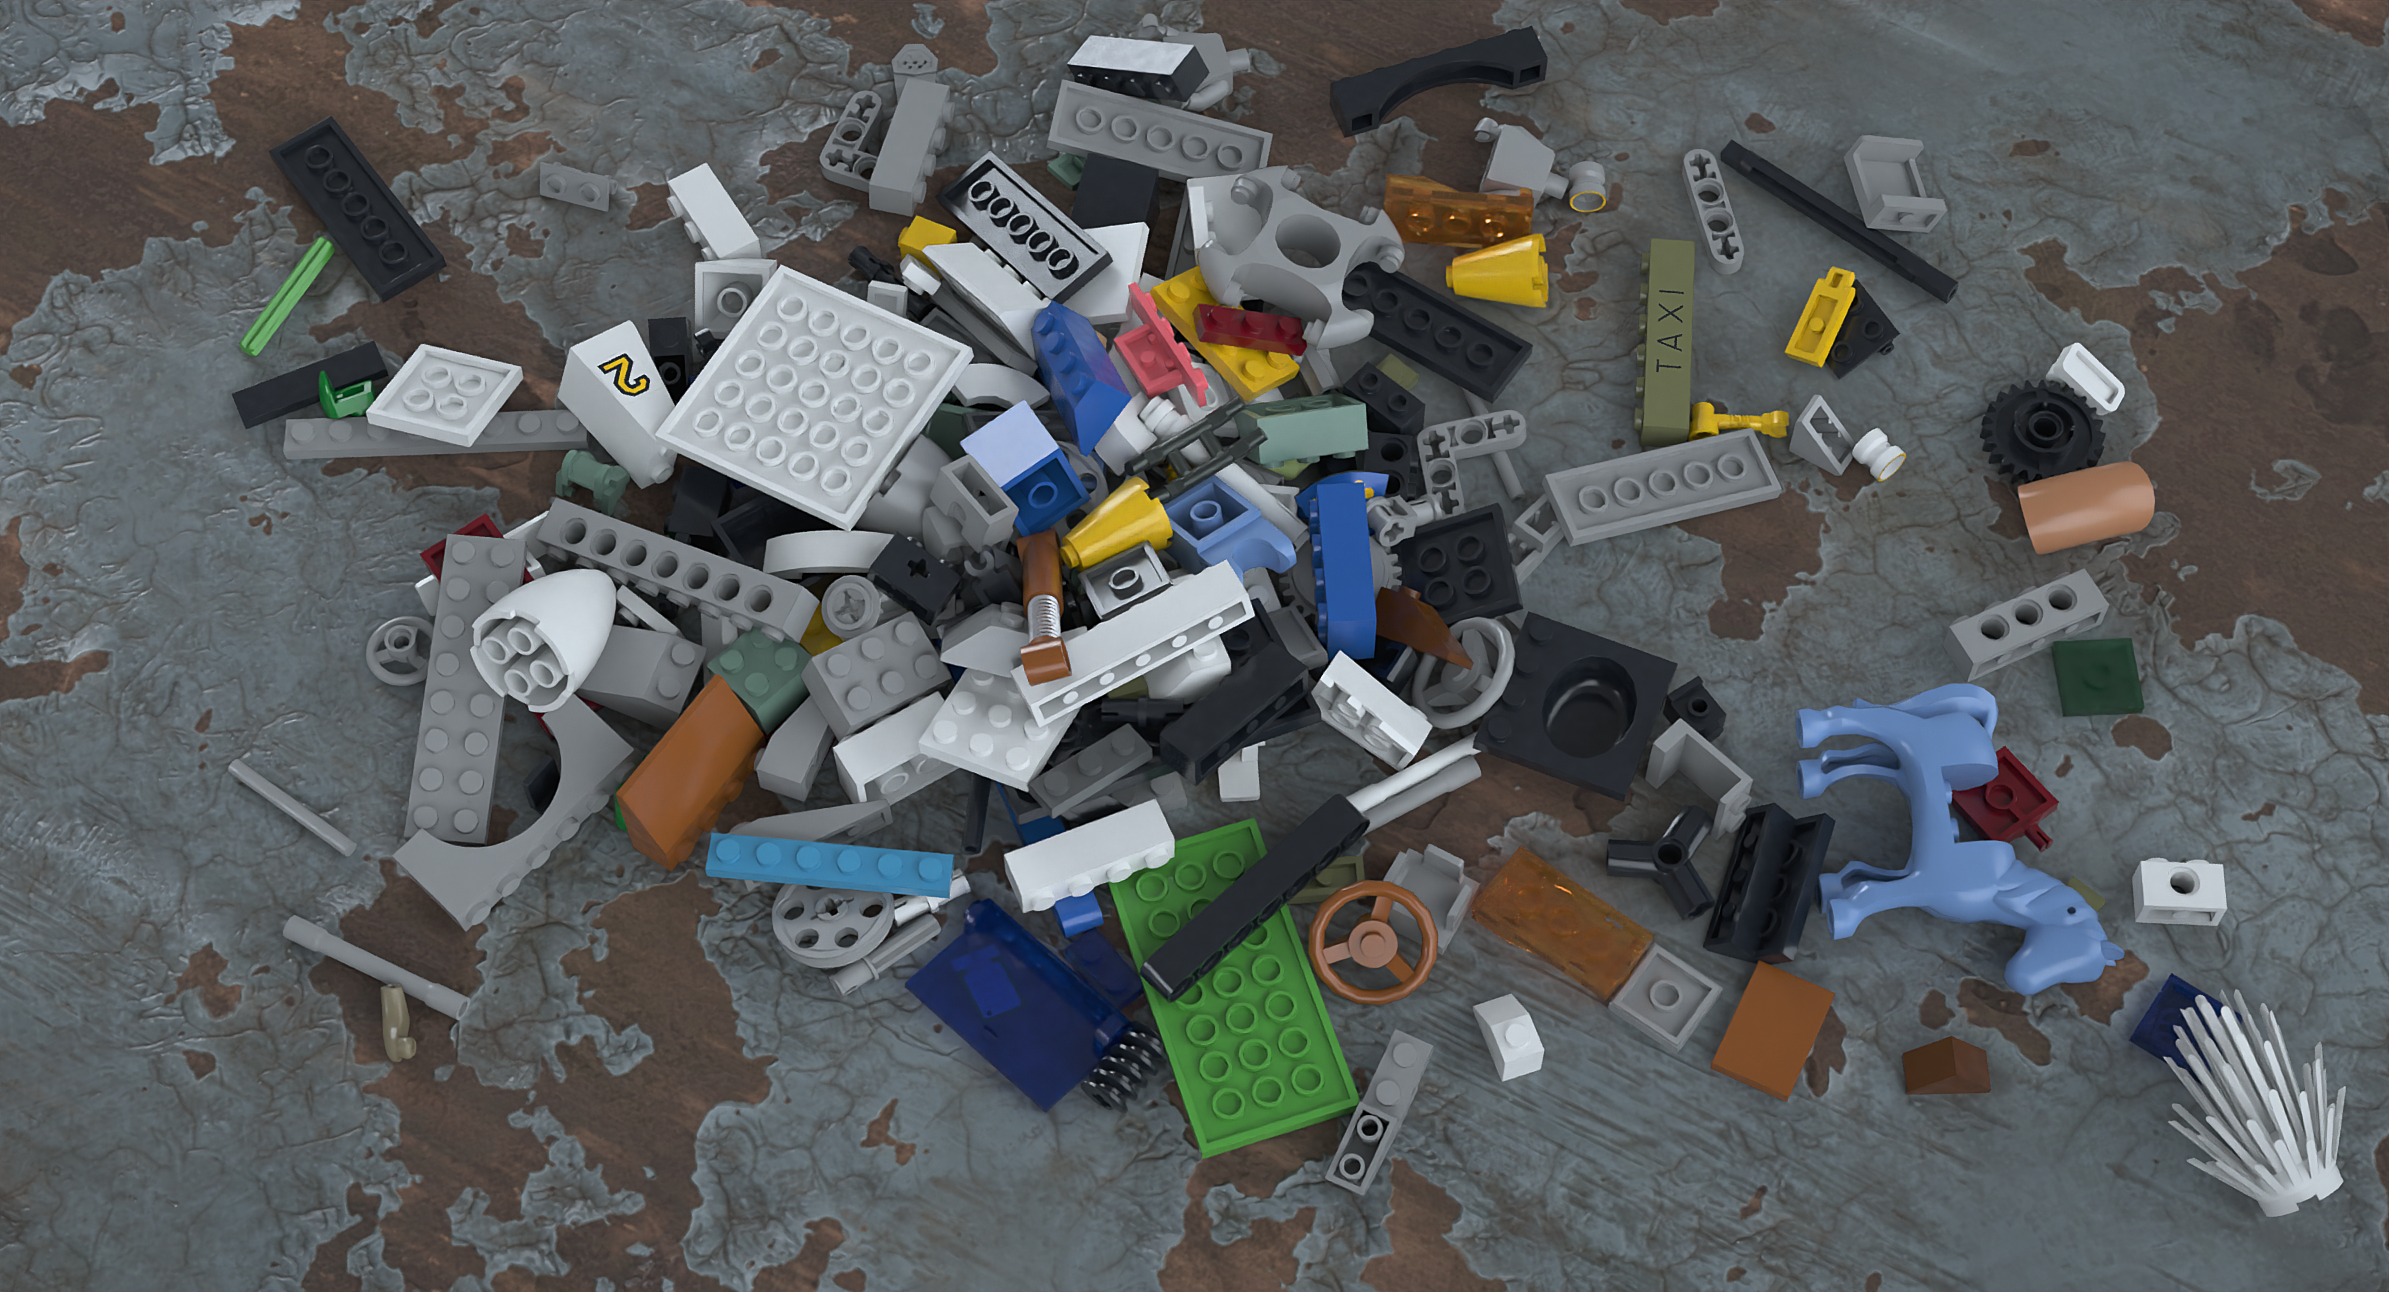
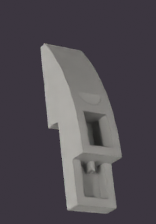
[1325,1029,1434,1197]

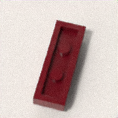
[1192,303,1308,356]

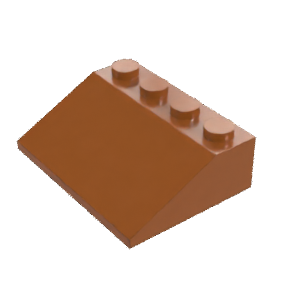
[616,673,767,871]

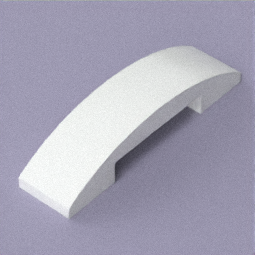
[763,530,915,579]

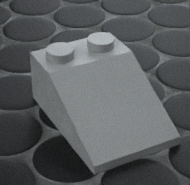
[574,625,708,731]

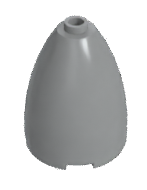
[854,433,1006,565]

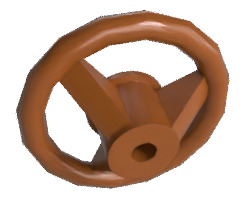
[1308,880,1438,1005]

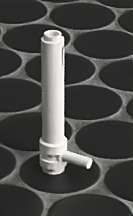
[1138,396,1309,552]

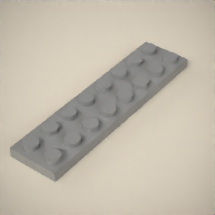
[404,534,528,847]

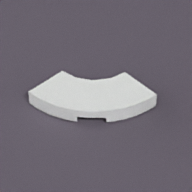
[951,363,1050,410]

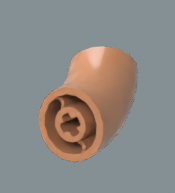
[2018,461,2155,556]

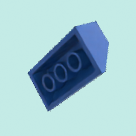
[1030,300,1132,457]

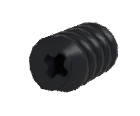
[1081,1020,1168,1114]

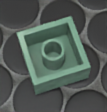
[706,626,812,735]

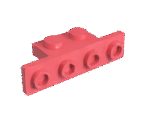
[1113,282,1209,408]

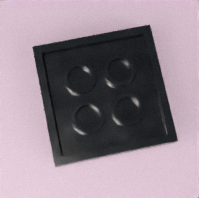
[1390,502,1524,628]

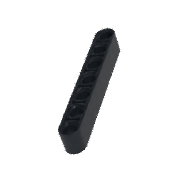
[1139,794,1370,1003]

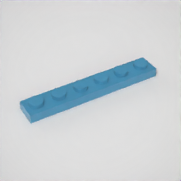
[705,833,955,899]

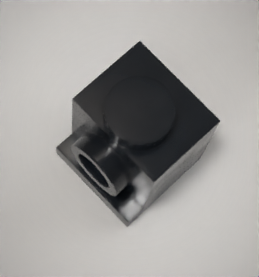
[1663,676,1727,743]

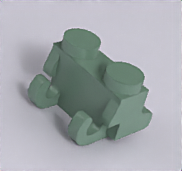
[555,450,630,517]

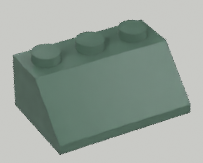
[1233,392,1368,468]

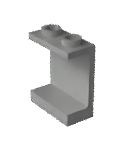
[1645,718,1753,841]

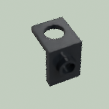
[522,754,560,815]

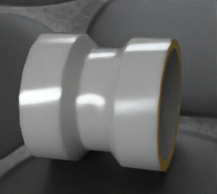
[1568,161,1606,212]

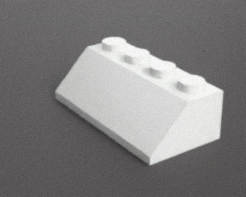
[922,243,1051,361]

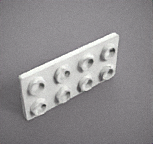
[1187,174,1262,301]

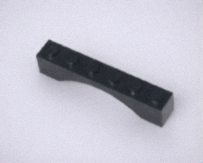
[1330,26,1548,138]

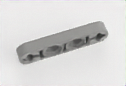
[1682,149,1744,274]

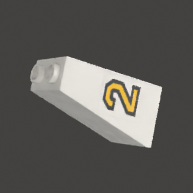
[557,320,677,489]

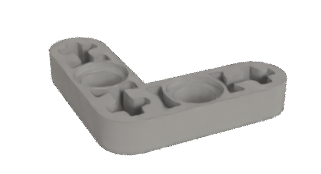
[820,90,883,193]
[1417,410,1527,520]

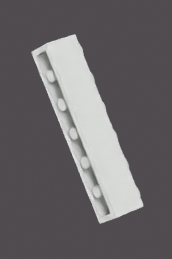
[1010,559,1255,728]

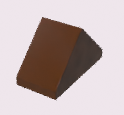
[1902,1036,1991,1095]

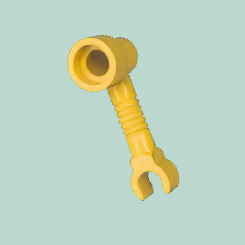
[1688,402,1789,442]

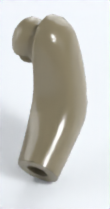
[380,984,416,1062]

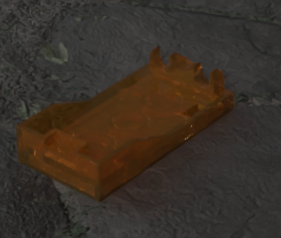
[1384,174,1534,249]
[1472,846,1654,1001]

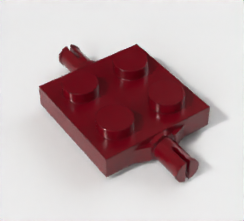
[1950,746,2059,852]

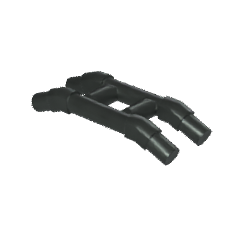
[1124,395,1268,504]

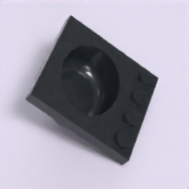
[1473,611,1678,802]

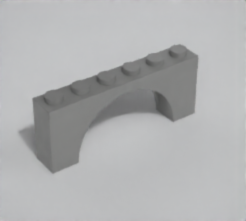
[392,693,642,931]

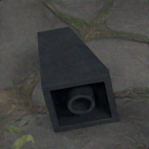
[1070,154,1160,259]

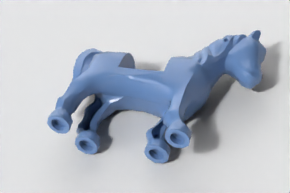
[1795,683,2124,996]

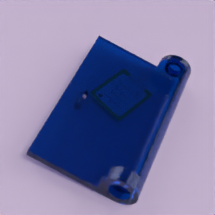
[905,898,1132,1113]

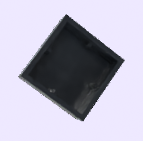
[710,493,868,610]

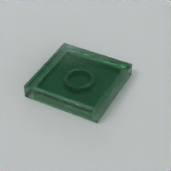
[2051,638,2145,717]

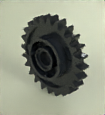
[1980,380,2106,484]

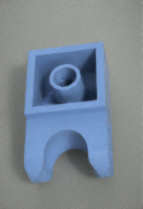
[1163,475,1297,586]

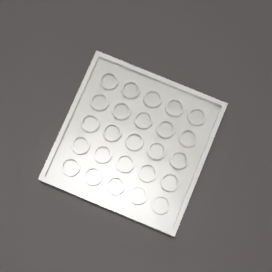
[654,265,974,532]

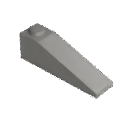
[754,695,835,802]
[727,799,893,891]

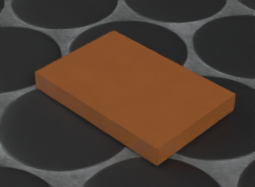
[1710,960,1836,1102]

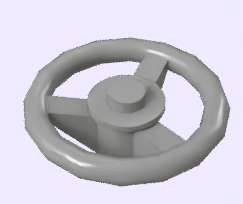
[1411,617,1515,730]

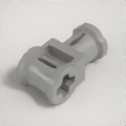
[1366,493,1442,547]

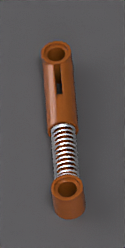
[1016,528,1072,686]

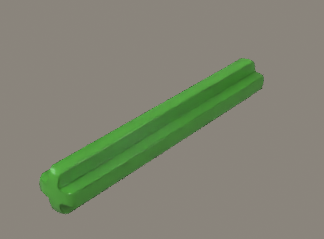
[239,237,335,357]

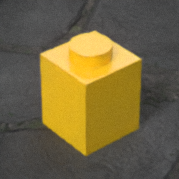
[898,215,957,279]

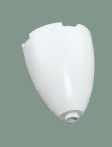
[470,569,616,713]

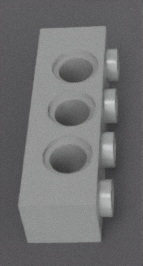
[1943,568,2109,682]

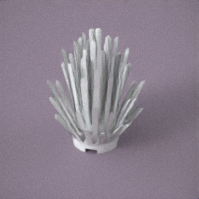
[2163,989,2346,1217]

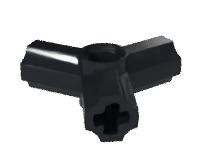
[1606,804,1715,920]

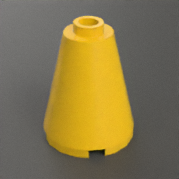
[1446,233,1548,308]
[1060,477,1173,572]

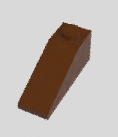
[1375,585,1474,670]

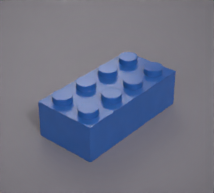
[1308,482,1377,660]

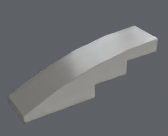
[1508,493,1565,586]

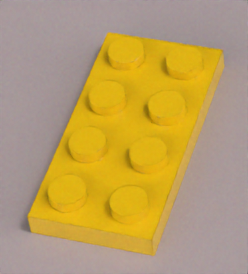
[1150,265,1300,403]

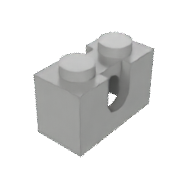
[929,454,1019,553]

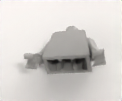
[1137,14,1250,112]
[1451,118,1569,219]

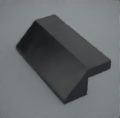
[1703,803,1836,965]

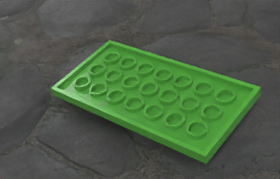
[1106,817,1361,1159]

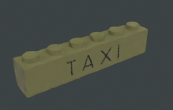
[1633,238,1695,448]

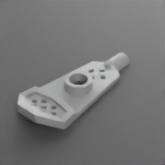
[892,44,938,102]

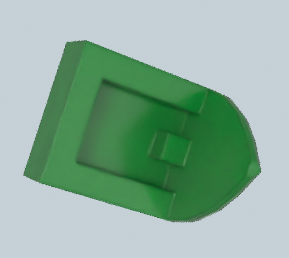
[319,370,377,419]

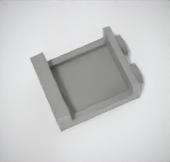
[1843,135,1947,233]

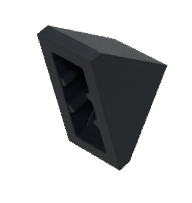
[1353,635,1419,696]

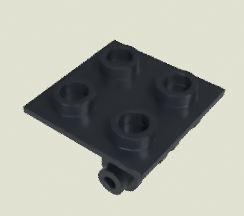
[1825,279,1900,380]

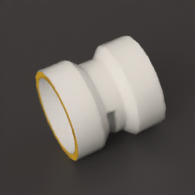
[1852,428,1906,482]

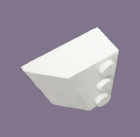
[1311,650,1433,772]

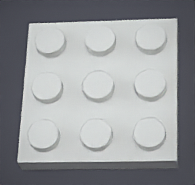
[366,344,523,447]
[918,668,1082,792]

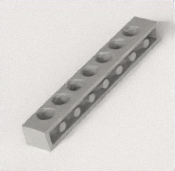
[535,497,820,643]

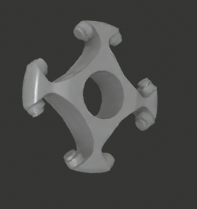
[1197,165,1405,350]

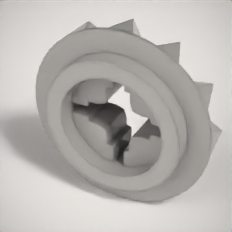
[821,575,884,639]

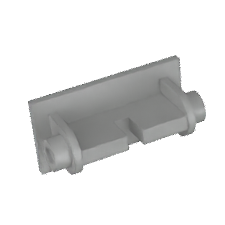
[540,162,618,212]

